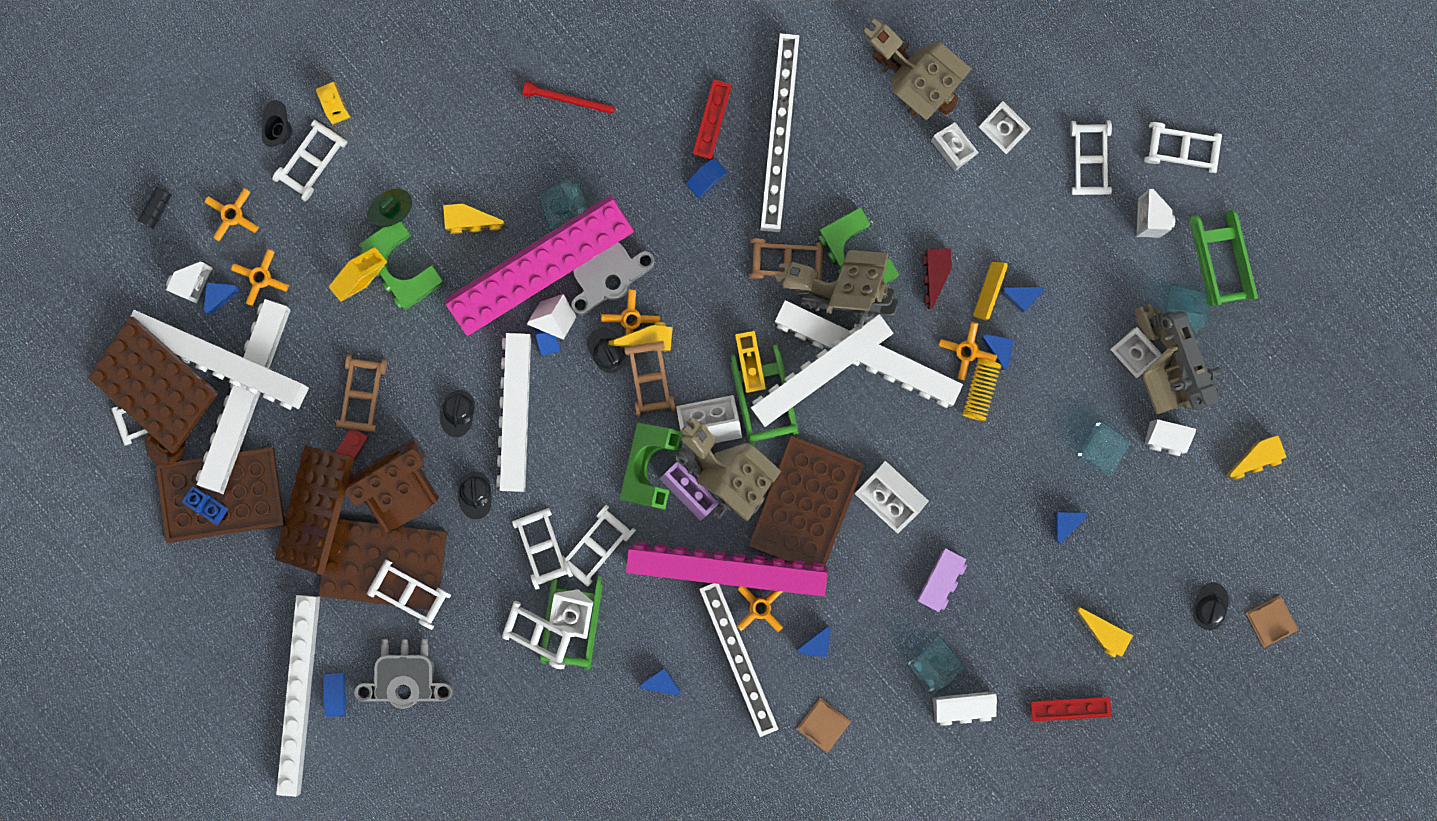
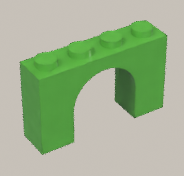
[818,207,899,284]
[359,221,445,310]
[620,423,683,510]

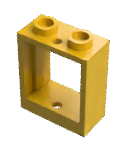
[329,247,387,302]

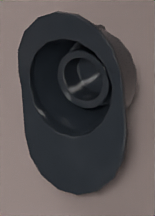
[262,100,292,147]
[587,328,626,373]
[441,390,475,437]
[459,472,492,520]
[1194,583,1229,630]

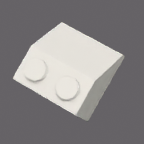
[166,262,213,303]
[1145,419,1196,456]

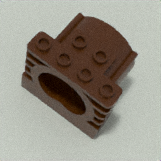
[346,437,439,533]

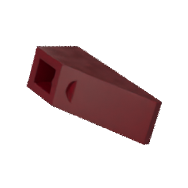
[922,248,952,310]

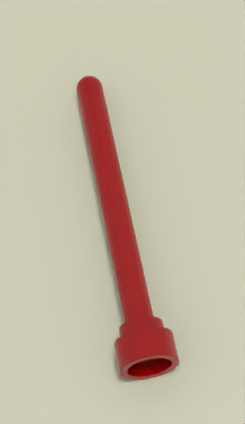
[522,81,615,113]

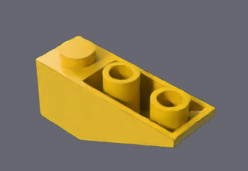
[443,204,506,234]
[1226,435,1287,480]

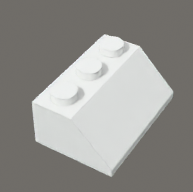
[1136,189,1175,238]
[676,395,742,443]
[855,461,929,533]
[932,692,997,726]

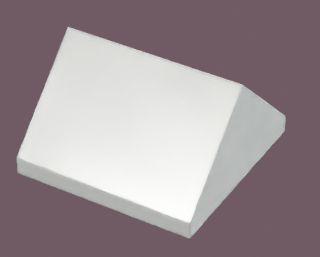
[979,101,1031,154]
[931,123,979,171]
[527,294,576,340]
[1110,327,1162,378]
[548,590,593,639]

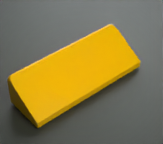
[973,262,1008,321]

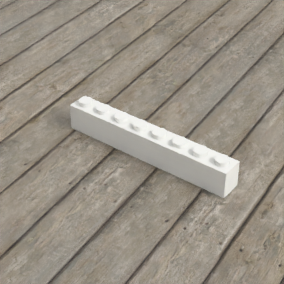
[751,314,893,427]
[497,333,531,492]
[700,583,779,737]

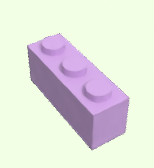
[659,462,719,521]
[916,548,967,612]

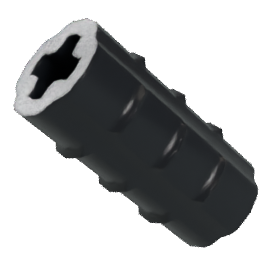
[138,186,172,229]

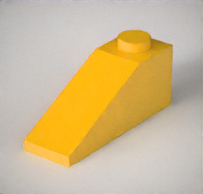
[608,322,673,352]
[735,331,766,393]
[1075,607,1133,658]

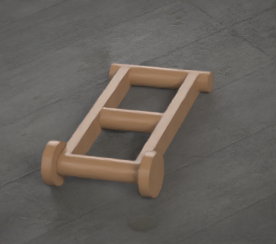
[748,238,823,281]
[624,341,676,418]
[336,354,387,433]

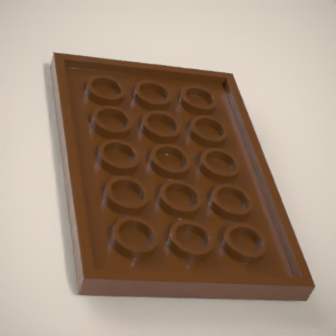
[88,317,219,453]
[748,436,864,567]
[275,445,354,575]
[155,447,285,543]
[319,519,447,610]

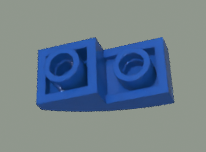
[182,486,229,525]
[324,673,347,717]

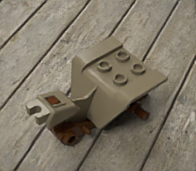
[864,19,972,121]

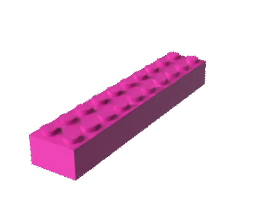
[445,194,634,336]
[626,542,828,596]

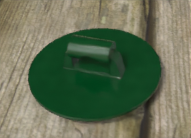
[368,189,412,227]

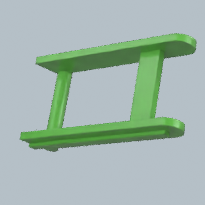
[1190,210,1258,305]
[731,344,799,446]
[539,576,603,670]

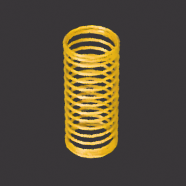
[962,358,1002,422]

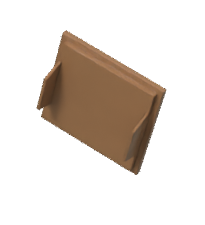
[1246,595,1298,648]
[796,698,851,753]

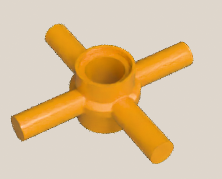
[205,188,259,241]
[231,249,289,306]
[601,289,660,334]
[939,322,997,380]
[736,586,783,633]

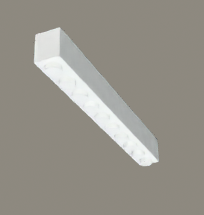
[761,33,799,232]
[196,299,290,494]
[775,300,963,408]
[130,310,309,410]
[276,595,320,797]

